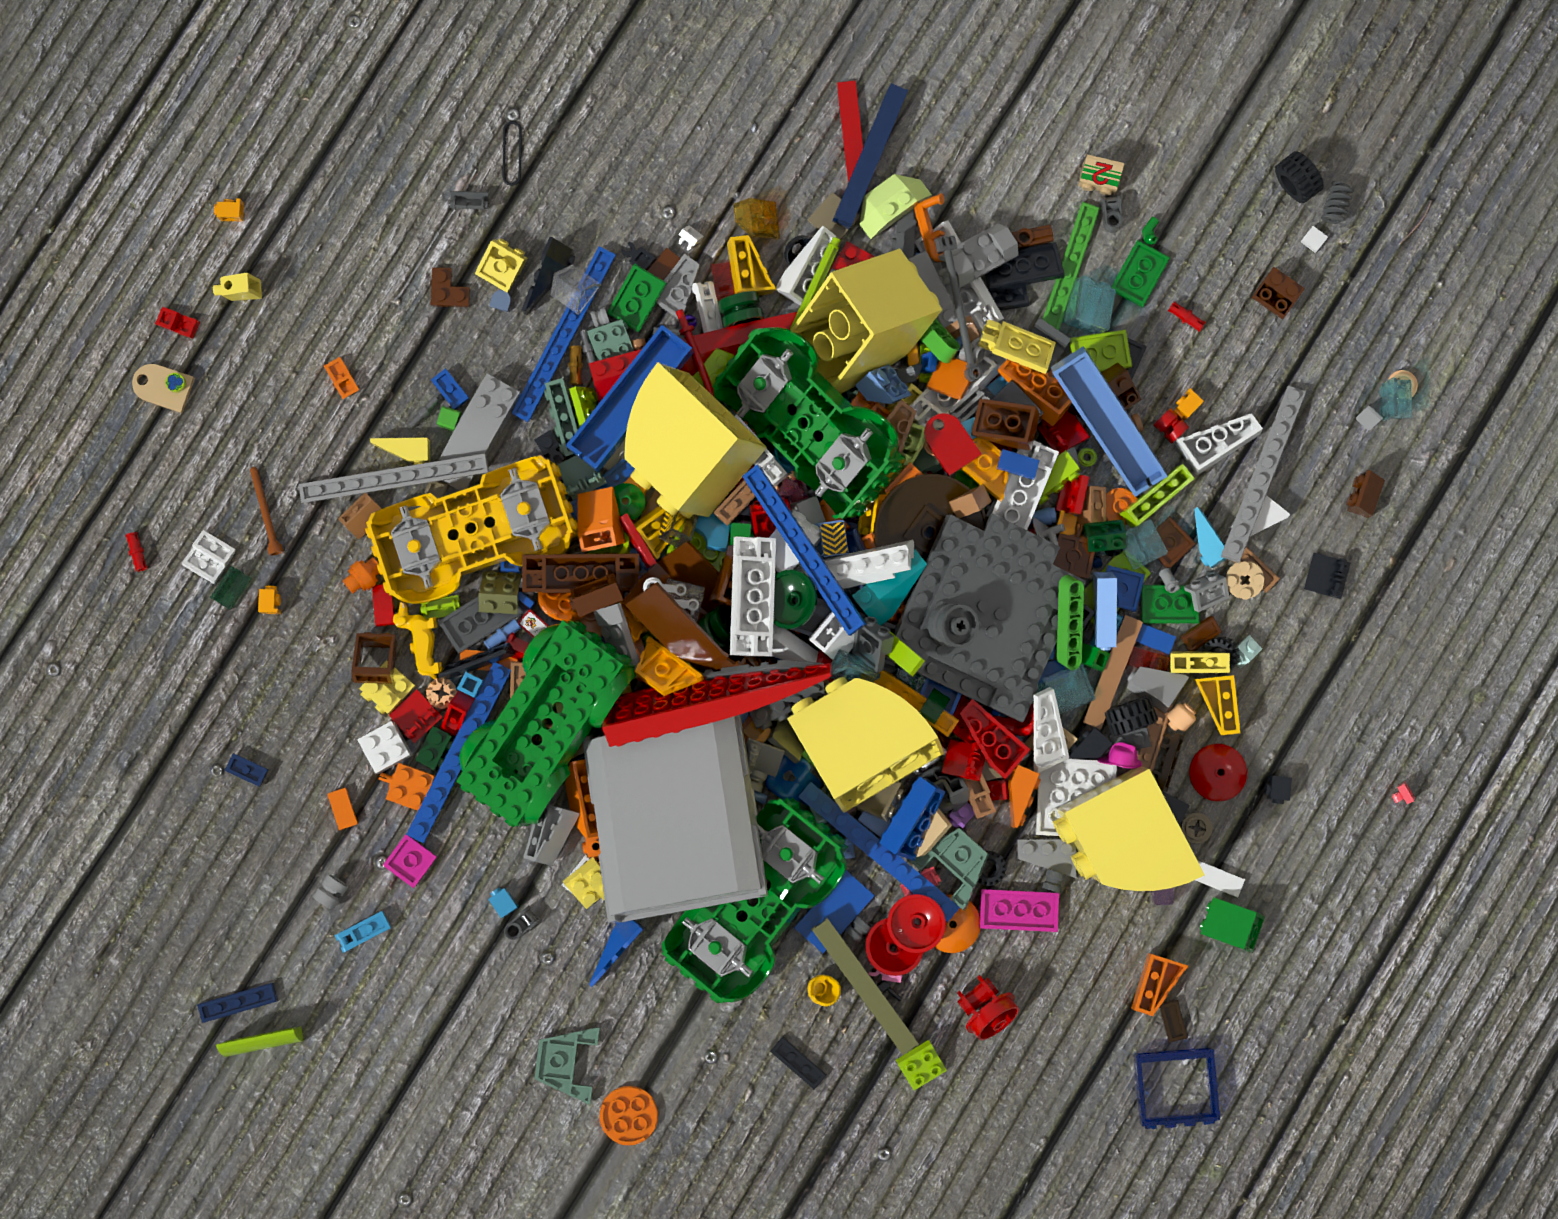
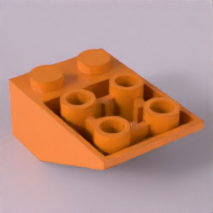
[578,487,625,552]
[1008,765,1041,828]

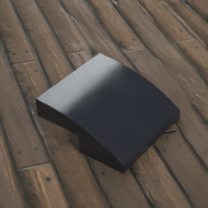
[985,274,1029,311]

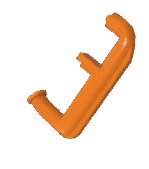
[914,193,945,263]

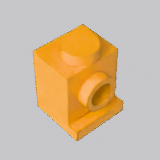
[214,198,244,222]
[1174,388,1204,420]
[258,586,281,614]

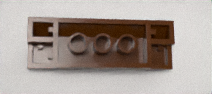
[522,553,639,593]

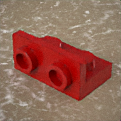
[1055,475,1089,515]

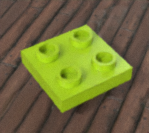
[569,386,598,428]
[895,1040,947,1090]

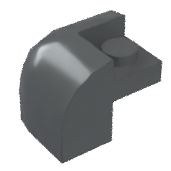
[917,766,970,813]

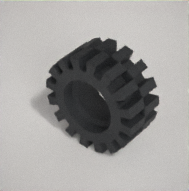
[1202,637,1240,669]
[978,851,1007,886]

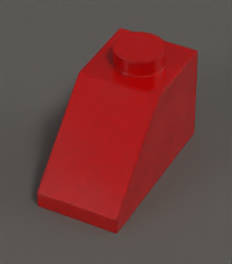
[440,690,475,737]

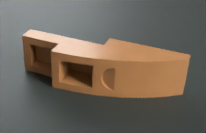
[946,741,996,819]

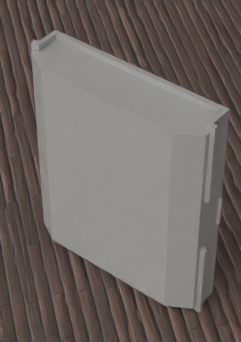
[583,714,768,923]

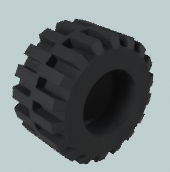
[1275,151,1324,204]
[1104,697,1158,736]

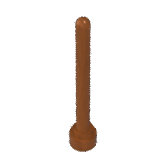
[250,467,284,556]

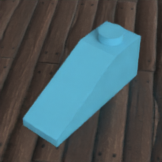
[1194,507,1226,568]

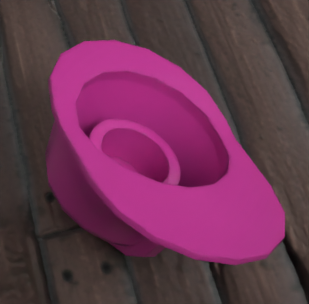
[1097,742,1142,769]

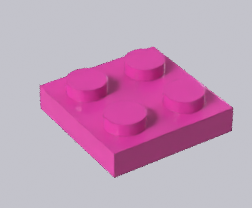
[383,834,437,888]

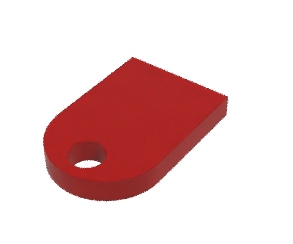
[924,413,982,476]

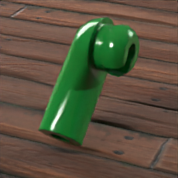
[1142,217,1159,245]

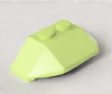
[860,174,932,240]

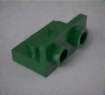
[1084,519,1127,552]
[415,726,454,771]

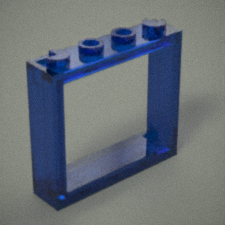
[1133,1047,1220,1129]

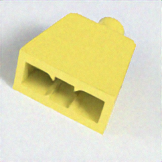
[213,273,262,301]

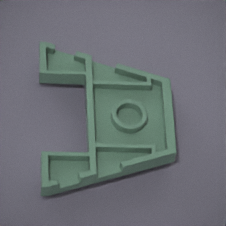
[908,828,989,911]
[534,1027,600,1105]

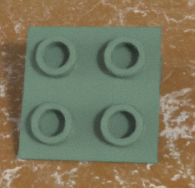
[587,319,634,361]
[558,456,607,500]

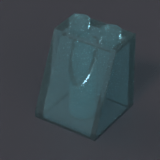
[1062,276,1116,334]
[1033,663,1096,714]

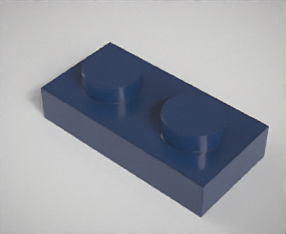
[224,753,269,787]

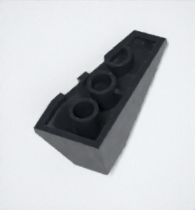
[522,237,575,315]

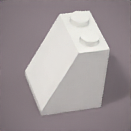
[769,511,821,573]

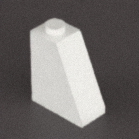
[1229,495,1290,537]

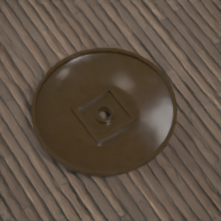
[873,474,987,588]

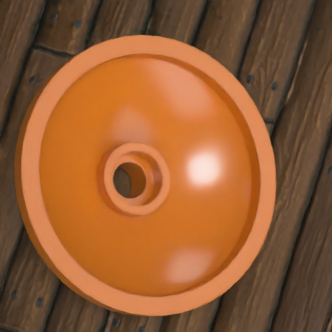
[935,895,981,953]

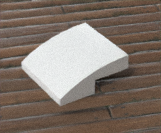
[182,530,236,585]

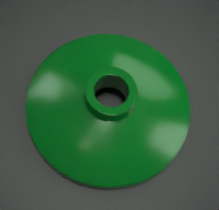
[614,483,645,521]

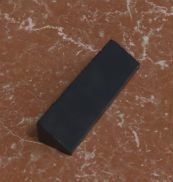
[438,643,515,679]

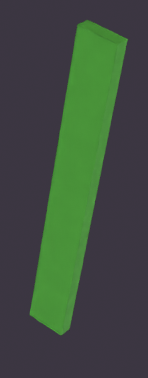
[1042,202,1100,331]

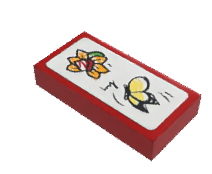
[517,609,548,638]

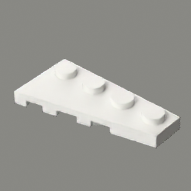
[1034,687,1069,773]

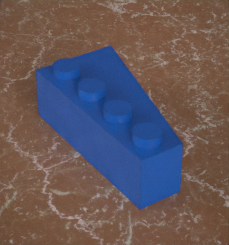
[879,776,946,861]

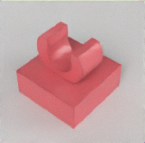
[1392,781,1415,804]

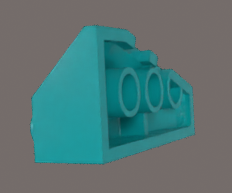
[852,549,927,626]

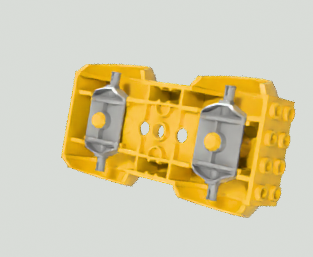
[365,455,578,604]

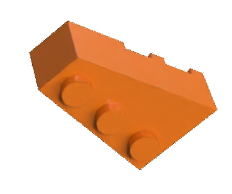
[1131,953,1188,1016]

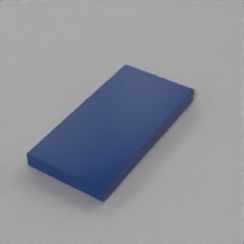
[794,870,874,953]

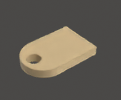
[132,364,195,414]
[914,808,952,857]

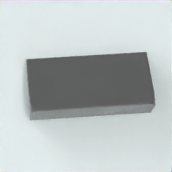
[894,363,922,383]

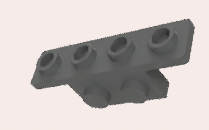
[892,219,916,260]

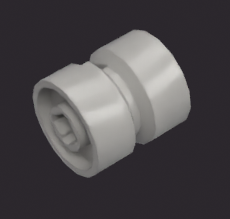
[312,873,349,910]

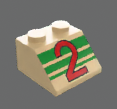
[1078,154,1124,196]

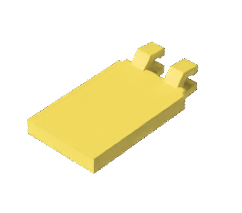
[978,319,1056,374]

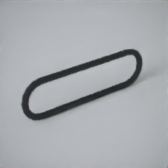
[502,121,522,186]

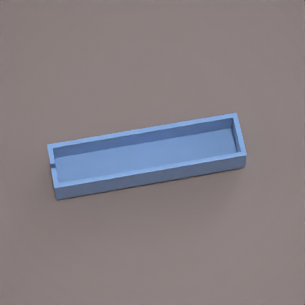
[1051,346,1167,496]

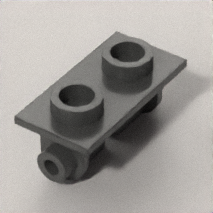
[449,191,489,211]

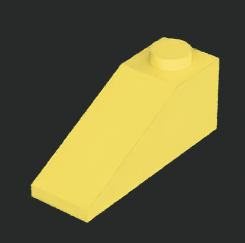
[370,438,430,465]
[1171,651,1230,673]

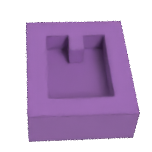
[947,802,975,829]

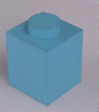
[457,672,484,698]
[488,887,519,918]

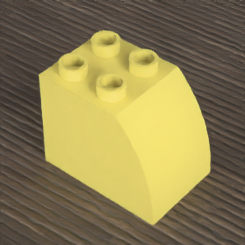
[791,249,943,394]
[625,362,767,519]
[787,677,944,813]
[1052,767,1205,891]

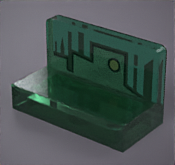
[210,566,252,610]

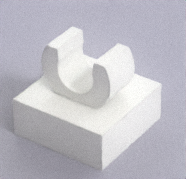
[679,225,704,250]

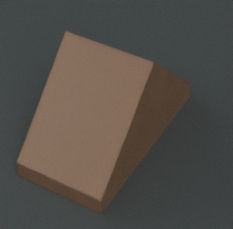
[949,484,992,518]

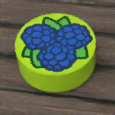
[165,373,186,393]

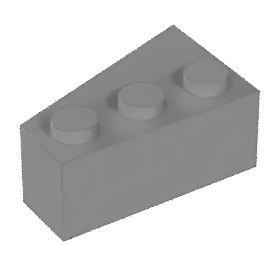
[523,804,580,866]

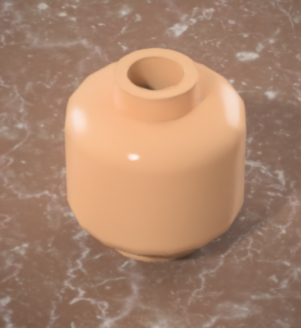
[1167,703,1196,731]

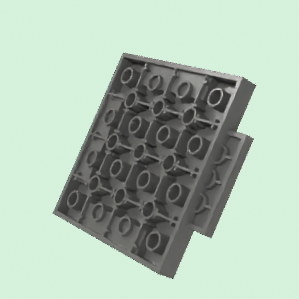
[885,514,1086,722]

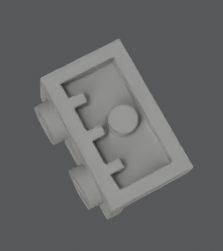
[1184,572,1230,612]

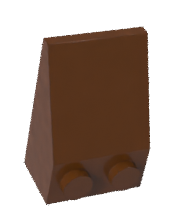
[971,398,1040,451]

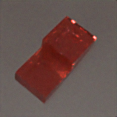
[711,262,735,302]
[1127,646,1171,672]

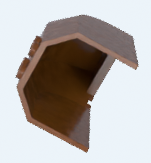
[622,540,778,673]

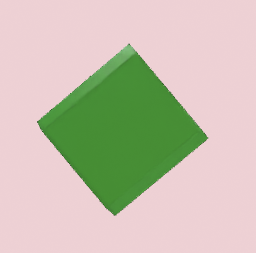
[437,406,463,431]

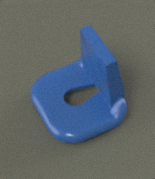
[765,755,822,805]

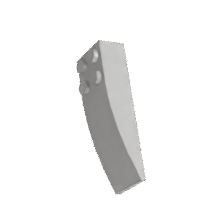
[439,374,521,491]

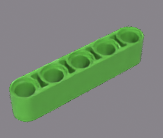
[920,319,960,363]
[1057,575,1084,670]

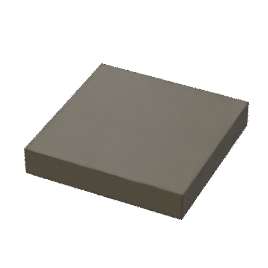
[807,192,861,240]

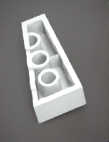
[1175,413,1263,475]

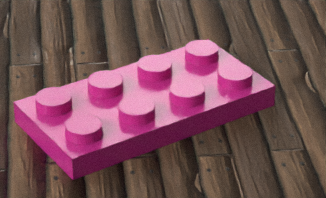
[980,889,1059,932]

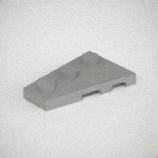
[656,254,700,319]
[1017,839,1076,878]

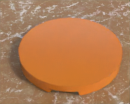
[538,592,587,621]
[599,1086,658,1145]

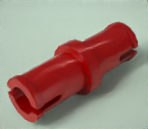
[1167,301,1206,332]
[125,532,148,572]

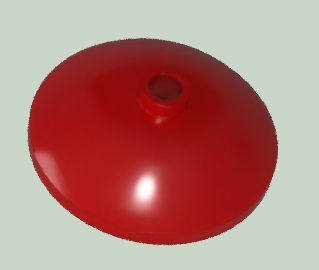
[1189,744,1247,801]
[887,894,946,953]
[865,918,923,976]

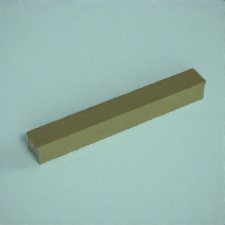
[811,917,919,1055]

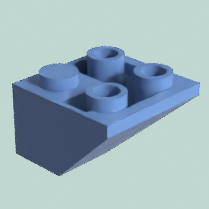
[855,365,912,404]

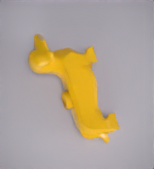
[393,602,442,680]

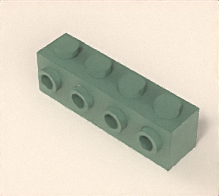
[544,378,579,459]

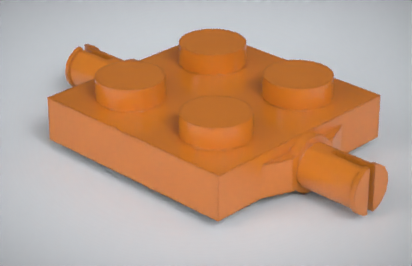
[379,762,436,811]

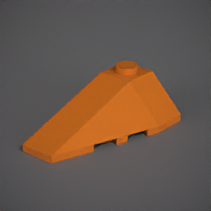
[998,359,1072,426]

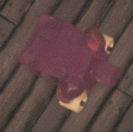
[775,471,808,504]

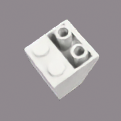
[809,612,855,664]

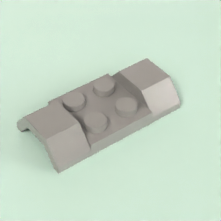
[938,224,1018,288]
[594,602,640,678]

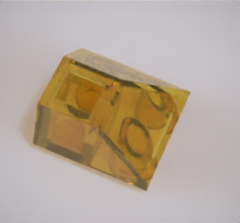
[733,198,780,239]

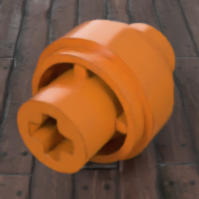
[342,557,380,594]

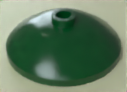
[773,570,817,629]

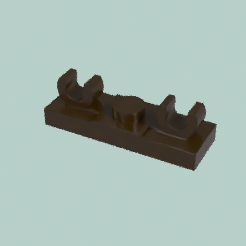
[1152,733,1184,792]

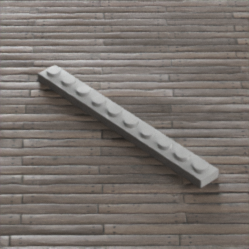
[1221,386,1306,563]
[299,453,489,503]

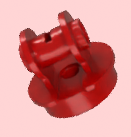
[956,975,1019,1040]

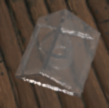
[550,265,601,315]

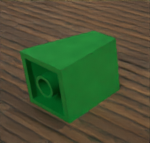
[1200,897,1265,953]

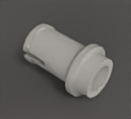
[1159,568,1180,593]

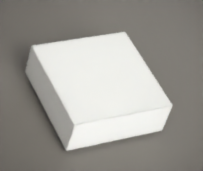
[1300,226,1328,253]

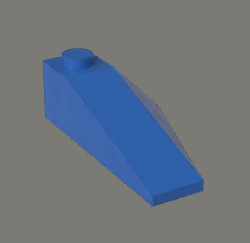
[589,920,645,987]

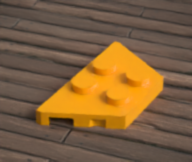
[961,437,1009,502]
[635,636,704,696]

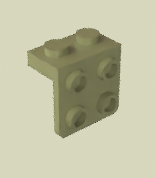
[479,571,521,614]

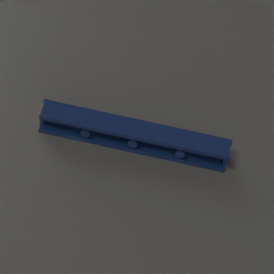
[832,83,908,230]

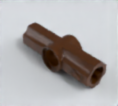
[1011,225,1054,248]

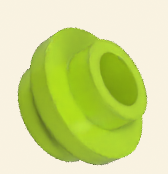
[1078,448,1097,467]

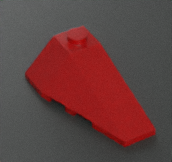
[959,699,1030,779]

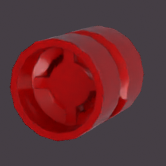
[1153,408,1189,444]

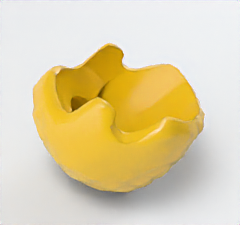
[807,974,841,1006]

